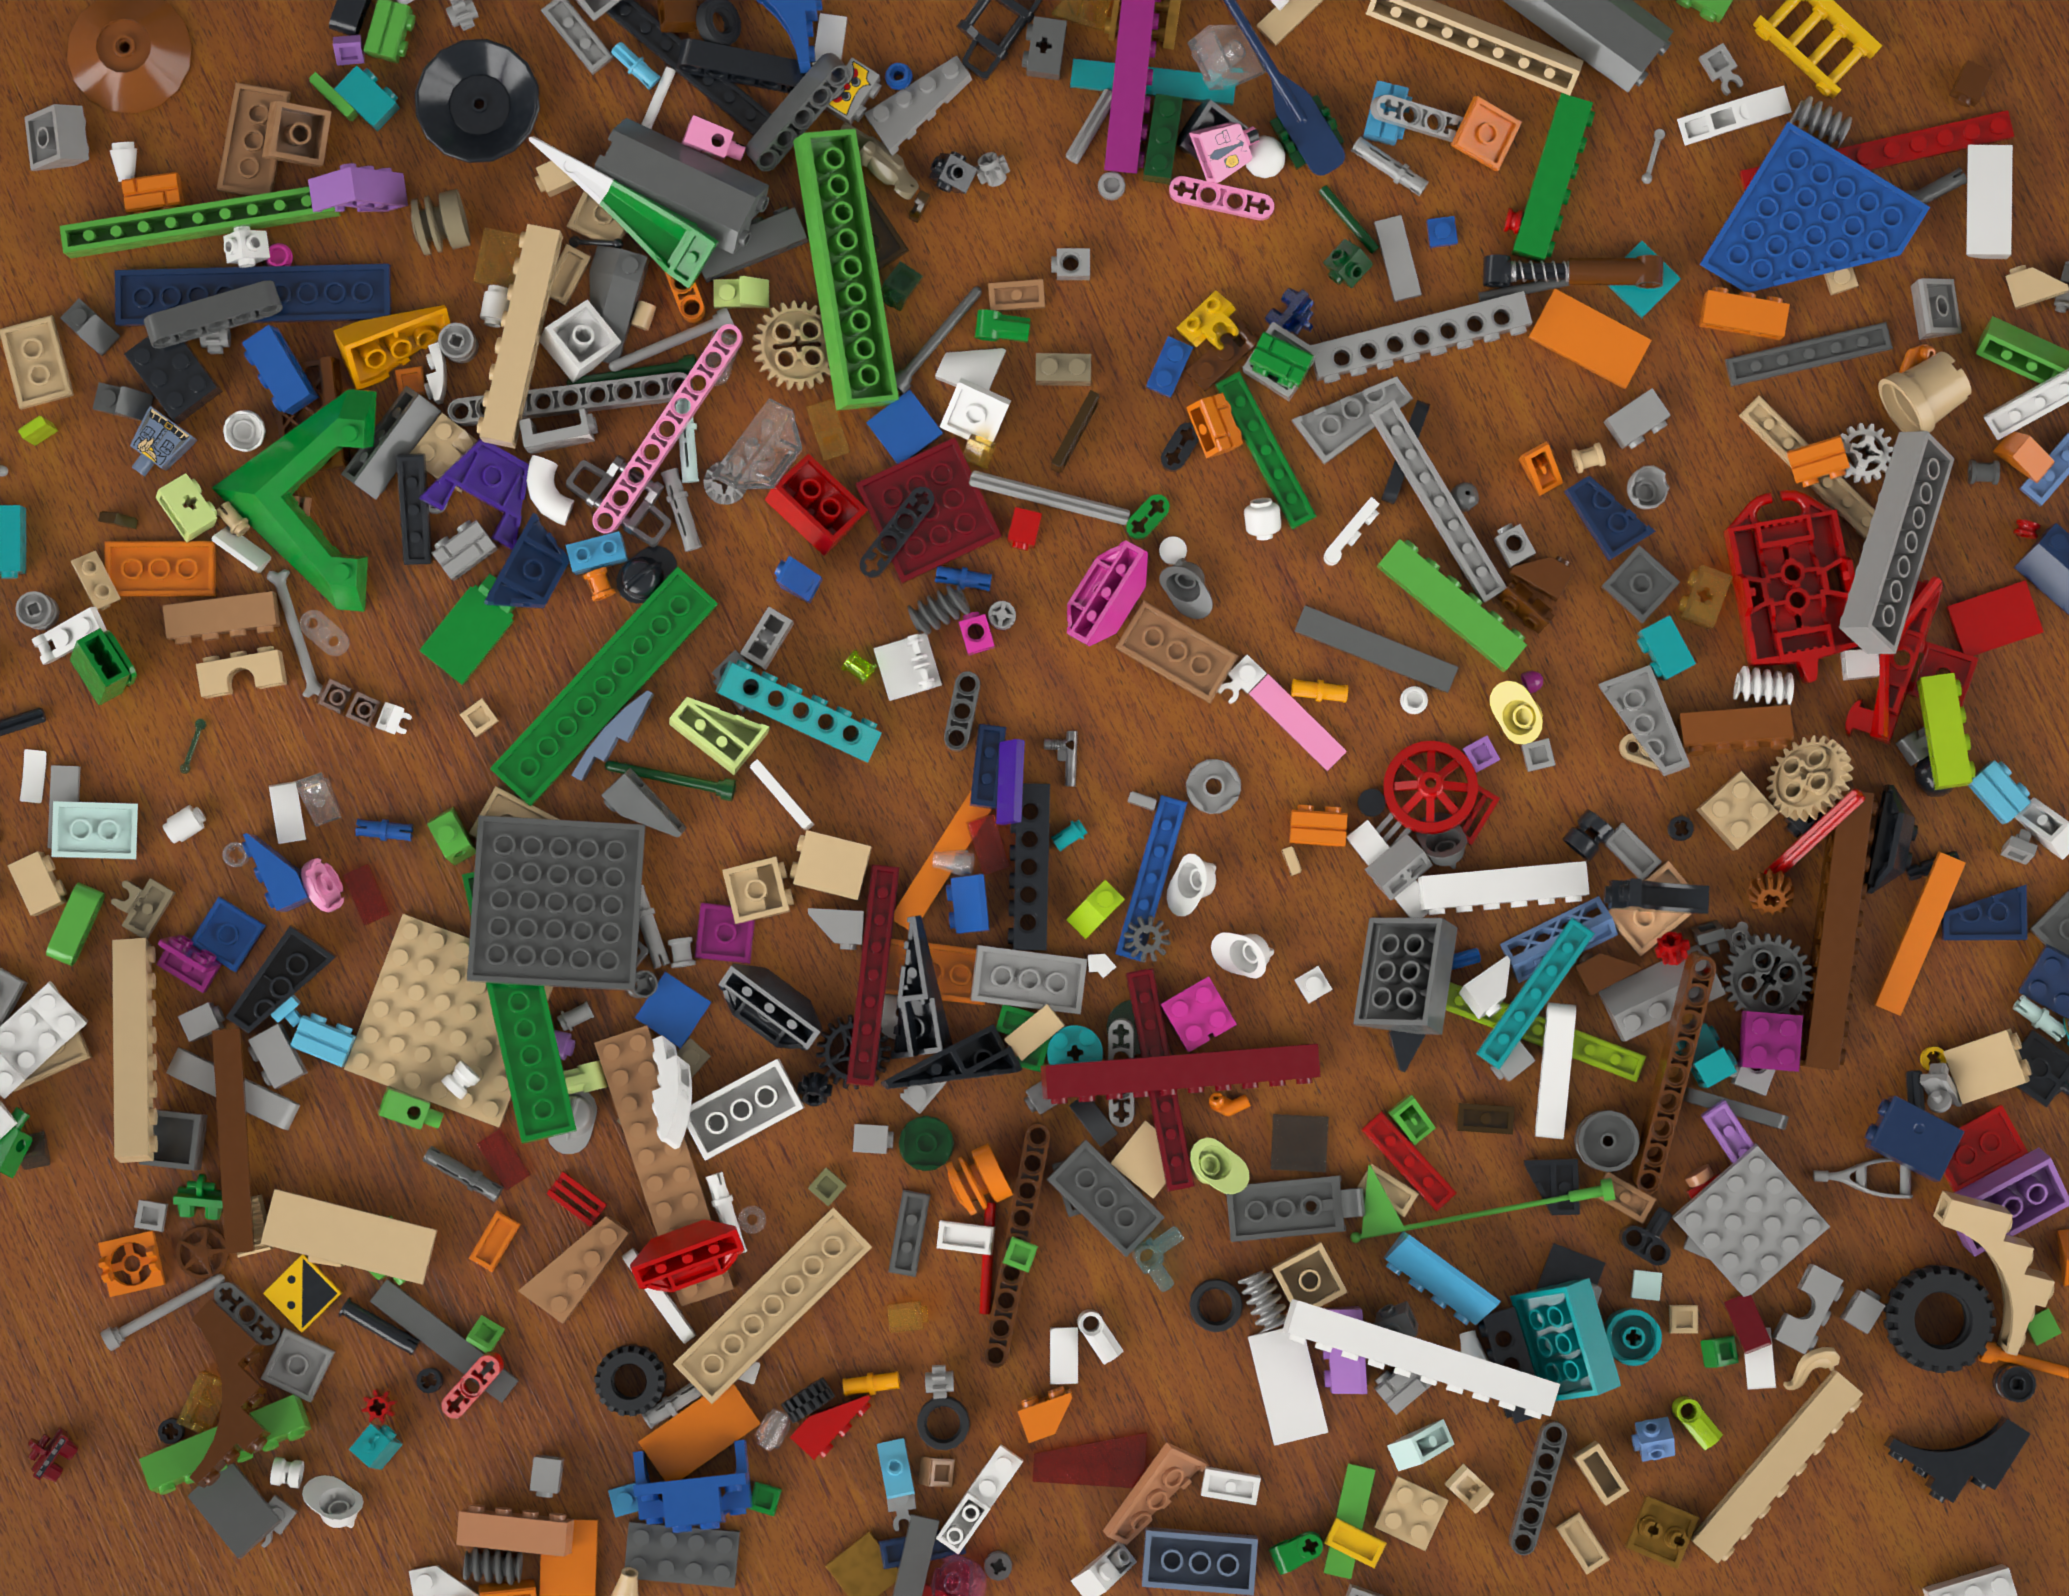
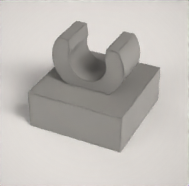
[2000,829,2038,865]

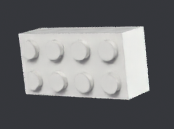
[687,1059,805,1161]

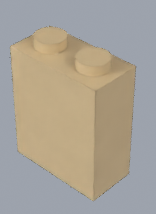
[790,830,872,901]
[1943,1028,2032,1104]

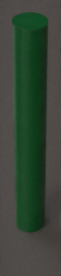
[1318,185,1379,254]

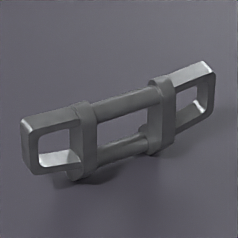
[566,455,671,547]

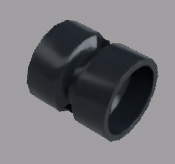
[1562,809,1615,862]
[1992,1363,2036,1403]

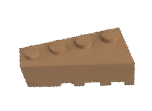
[518,1216,631,1324]

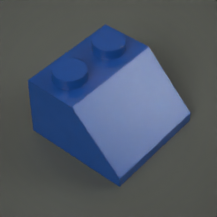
[946,874,990,934]

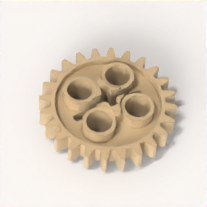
[752,301,830,391]
[1766,735,1853,822]

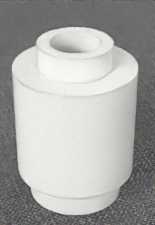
[480,285,510,328]
[163,805,206,844]

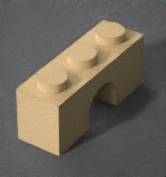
[196,646,287,699]

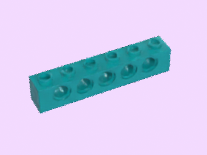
[715,659,882,763]

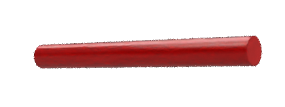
[979,1202,996,1314]

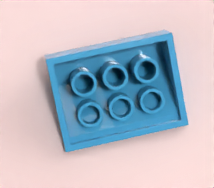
[1383,1231,1501,1325]

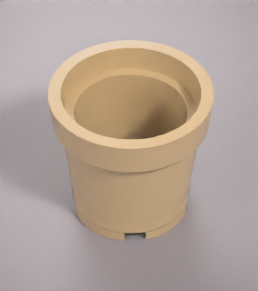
[1878,352,1971,433]

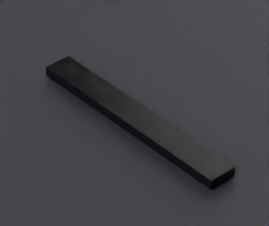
[606,0,772,136]

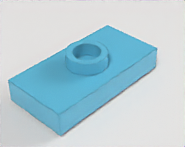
[877,1438,915,1499]

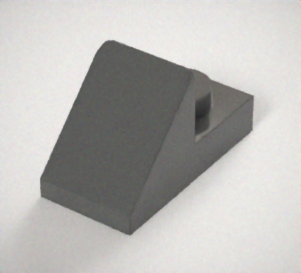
[61,298,121,357]
[92,382,154,421]

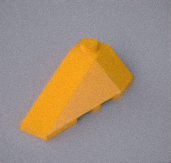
[334,305,451,390]

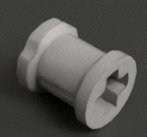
[668,937,696,968]

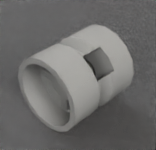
[438,323,479,364]
[15,591,60,630]

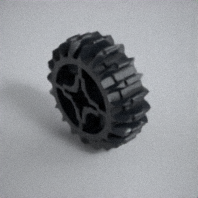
[816,1015,891,1089]

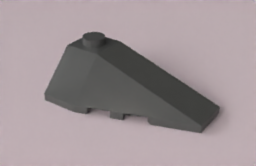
[589,246,650,364]

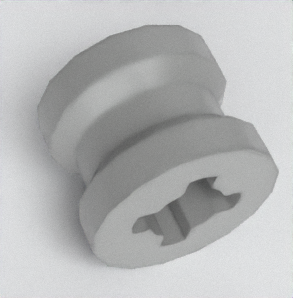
[988,601,1016,630]

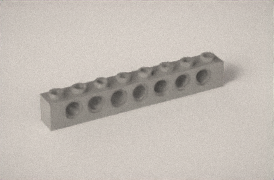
[1310,291,1532,384]

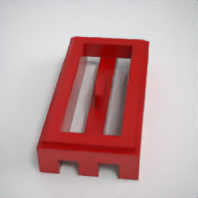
[1462,785,1500,845]
[546,1171,608,1227]

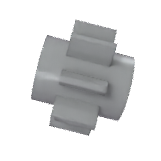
[446,0,479,31]
[975,152,1010,187]
[200,328,231,354]
[925,1365,954,1399]

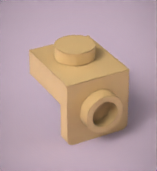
[1445,1464,1494,1513]

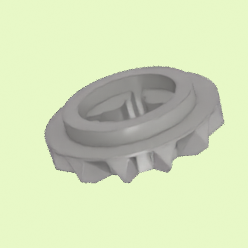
[703,460,748,505]

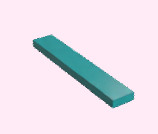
[1070,58,1236,106]
[1476,917,1595,1070]

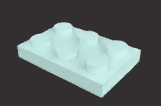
[51,801,138,859]

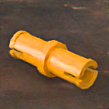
[1291,679,1348,703]
[843,1371,900,1397]

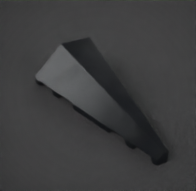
[891,915,953,1059]
[881,1024,1023,1090]

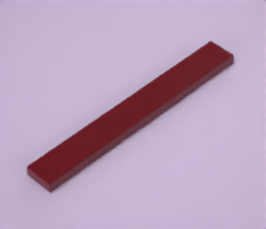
[847,864,900,1087]
[1126,968,1195,1192]

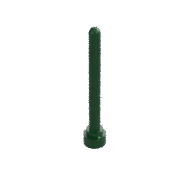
[566,354,697,385]
[605,760,736,802]

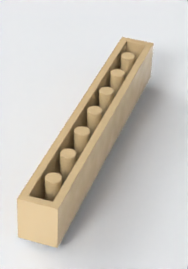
[1366,0,1584,96]
[477,224,563,448]
[112,938,158,1163]
[1690,1370,1863,1563]

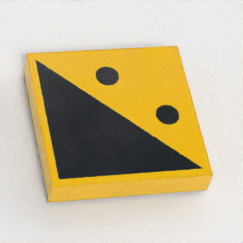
[263,1254,342,1333]

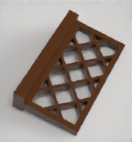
[276,356,351,471]

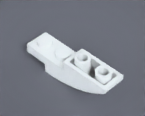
[1677,86,1792,146]
[652,1036,692,1149]
[936,1444,1023,1555]

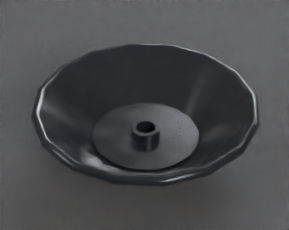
[415,39,540,163]

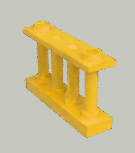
[1753,0,1882,99]

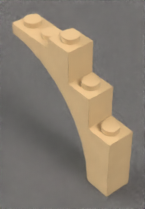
[1933,1190,2055,1356]

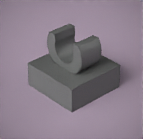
[1691,920,1726,955]

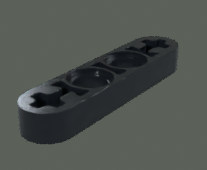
[1381,400,1430,504]
[860,487,935,578]

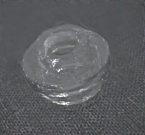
[738,1206,766,1234]

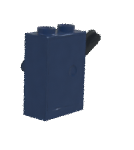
[1864,1070,1965,1182]

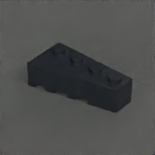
[226,924,337,1033]

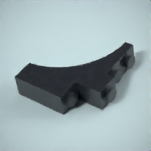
[1604,878,1709,914]
[1884,1416,2031,1503]

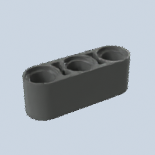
[944,671,980,752]

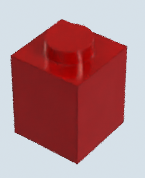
[1007,507,1042,551]

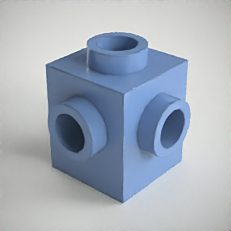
[1631,1417,1675,1462]

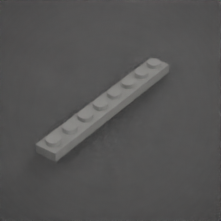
[1369,400,1506,603]

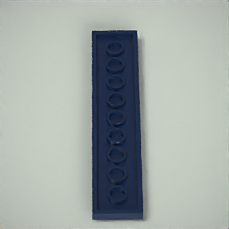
[115,264,392,326]

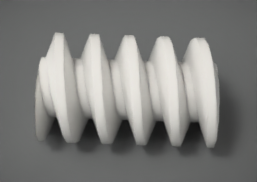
[1733,666,1794,706]

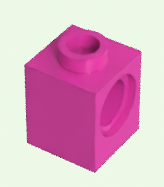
[959,611,995,656]

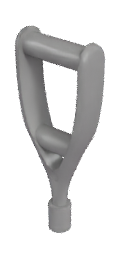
[1813,1158,1913,1198]

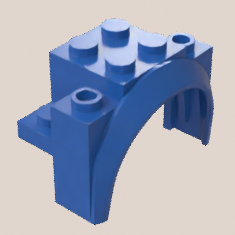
[633,1440,753,1533]

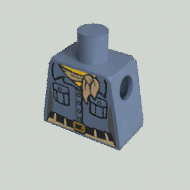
[130,406,197,476]

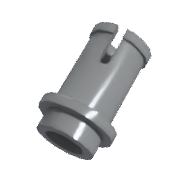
[557,1001,594,1031]

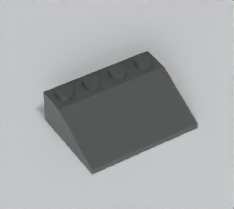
[1353,918,1458,1035]

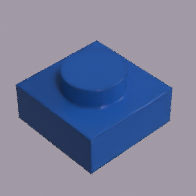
[1426,216,1458,248]

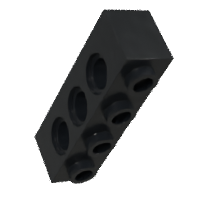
[1478,1305,1543,1424]

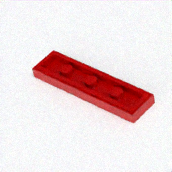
[1361,1111,1457,1212]

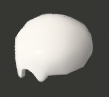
[1245,135,1285,178]
[223,410,266,452]

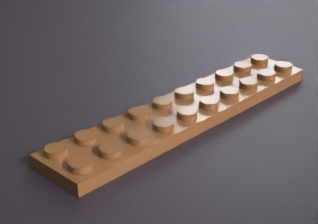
[594,1025,734,1306]

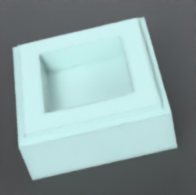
[1631,1270,1662,1301]

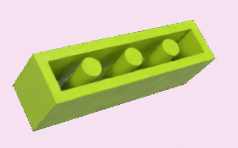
[1917,673,1975,790]

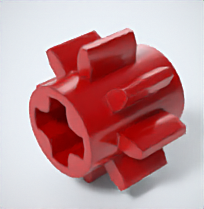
[1655,932,1690,966]
[361,1389,397,1424]

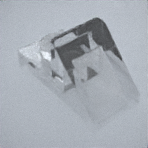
[296,772,342,826]

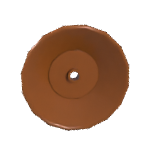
[67,0,192,114]

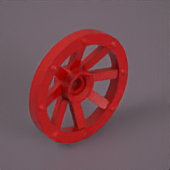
[1383,741,1478,834]

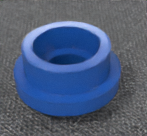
[885,63,913,90]

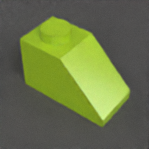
[1066,880,1125,939]

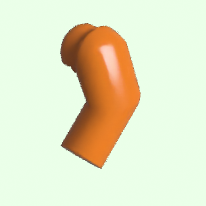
[1899,344,1936,373]
[1209,1092,1251,1117]

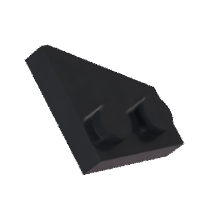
[1523,1159,1580,1215]

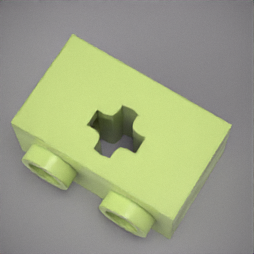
[156,473,217,542]

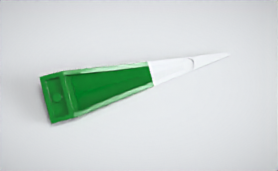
[529,136,719,288]

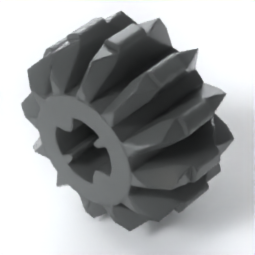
[1124,916,1171,962]

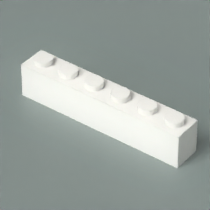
[1418,861,1589,915]

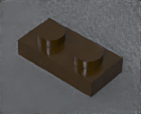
[1456,1103,1515,1135]

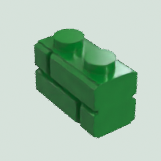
[1249,332,1314,389]

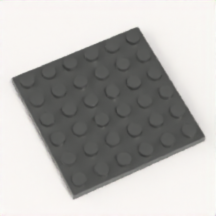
[467,815,645,991]

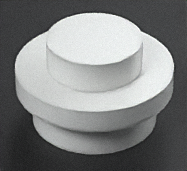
[1400,686,1428,714]

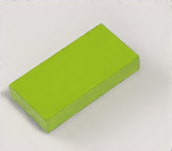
[18,415,58,446]

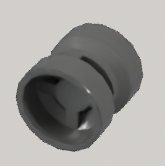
[626,970,658,998]

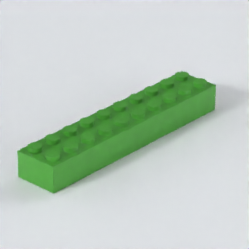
[793,129,899,411]

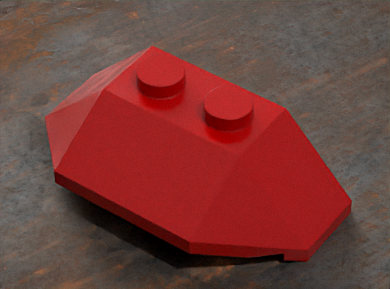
[630,1219,745,1292]

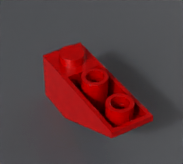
[789,1393,872,1460]

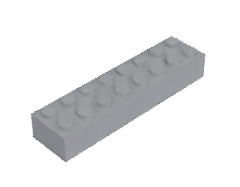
[1839,431,1954,654]

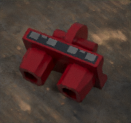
[28,1428,78,1482]

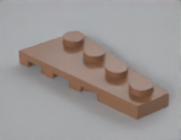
[1103,1442,1209,1545]

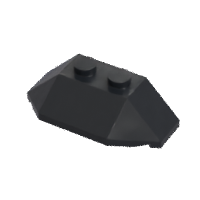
[1864,784,1918,894]
[718,963,823,1050]

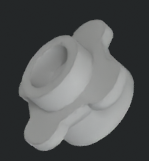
[1724,922,1753,954]

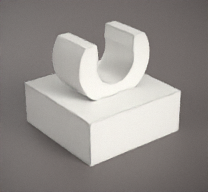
[376,702,412,734]

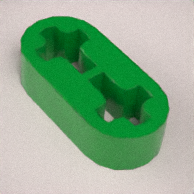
[1126,494,1170,540]

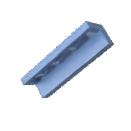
[1500,896,1618,983]

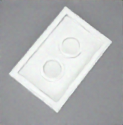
[750,759,815,831]

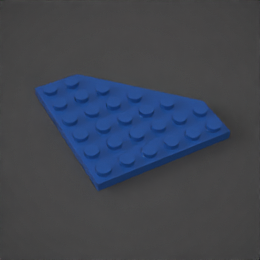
[1699,122,1930,292]

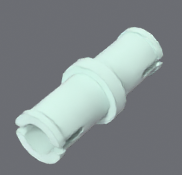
[2012,995,2066,1042]

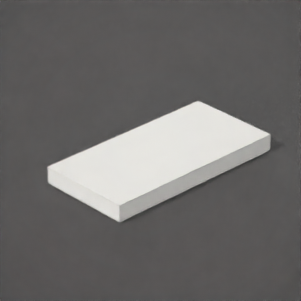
[1248,1328,1328,1446]

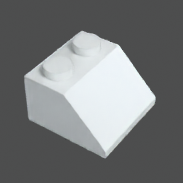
[540,300,621,383]

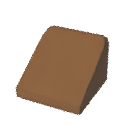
[918,1456,955,1487]

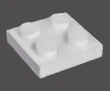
[940,378,1011,450]

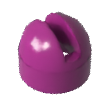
[1521,671,1543,694]

